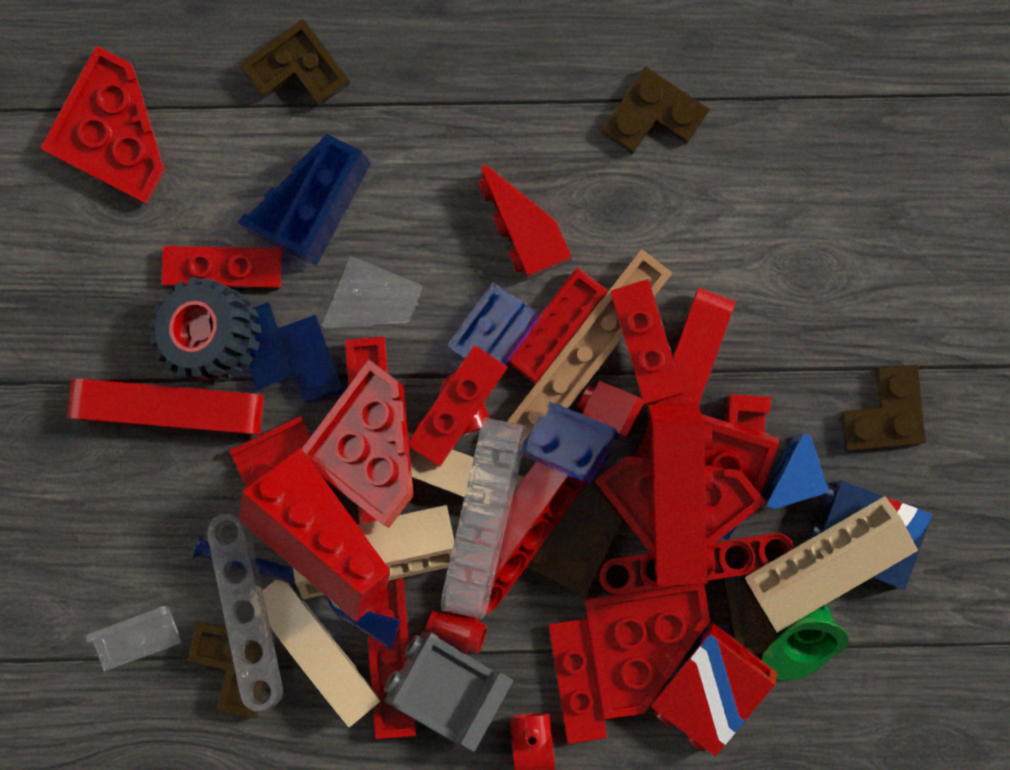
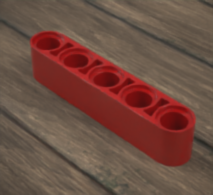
[635,287,736,459]
[67,379,264,435]
[451,433,598,615]
[598,533,795,595]

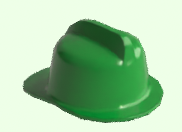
[761,604,849,681]

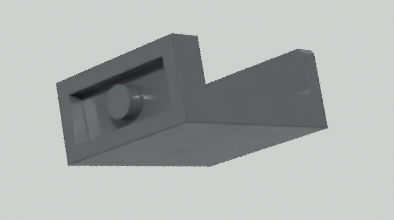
[383,631,514,752]

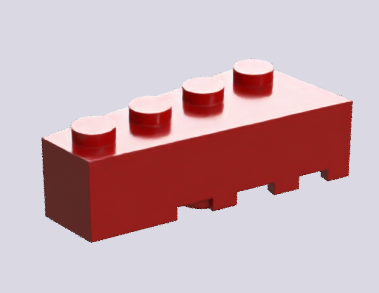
[649,403,715,586]
[239,448,390,622]

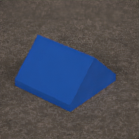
[760,433,829,510]

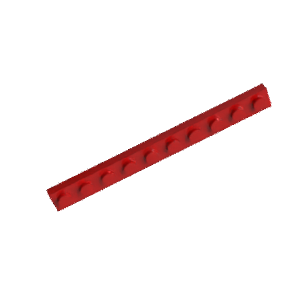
[345,337,416,739]

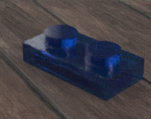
[278,315,343,403]

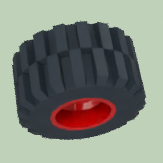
[149,278,261,384]

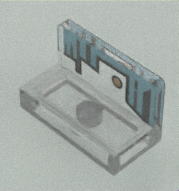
[85,606,182,672]

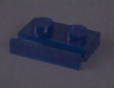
[446,282,541,365]
[520,402,620,484]

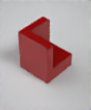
[725,394,771,434]

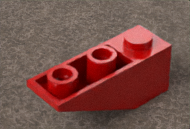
[477,165,572,281]

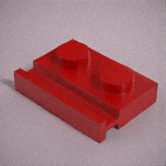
[229,416,311,488]

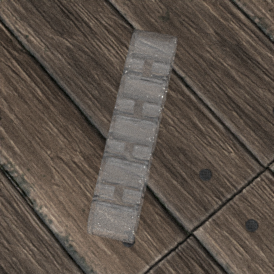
[441,418,526,619]
[208,514,283,711]

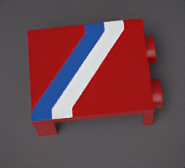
[651,623,777,757]

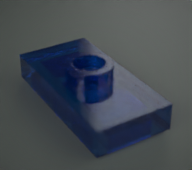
[249,302,295,390]

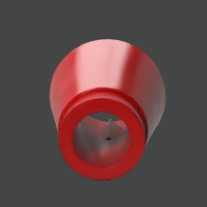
[425,611,488,655]

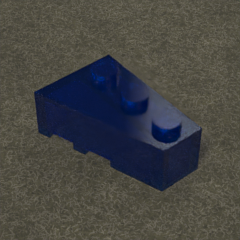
[237,134,371,267]

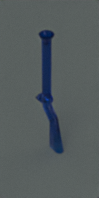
[193,536,401,649]

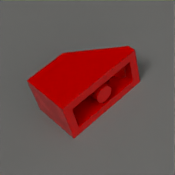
[577,381,645,440]

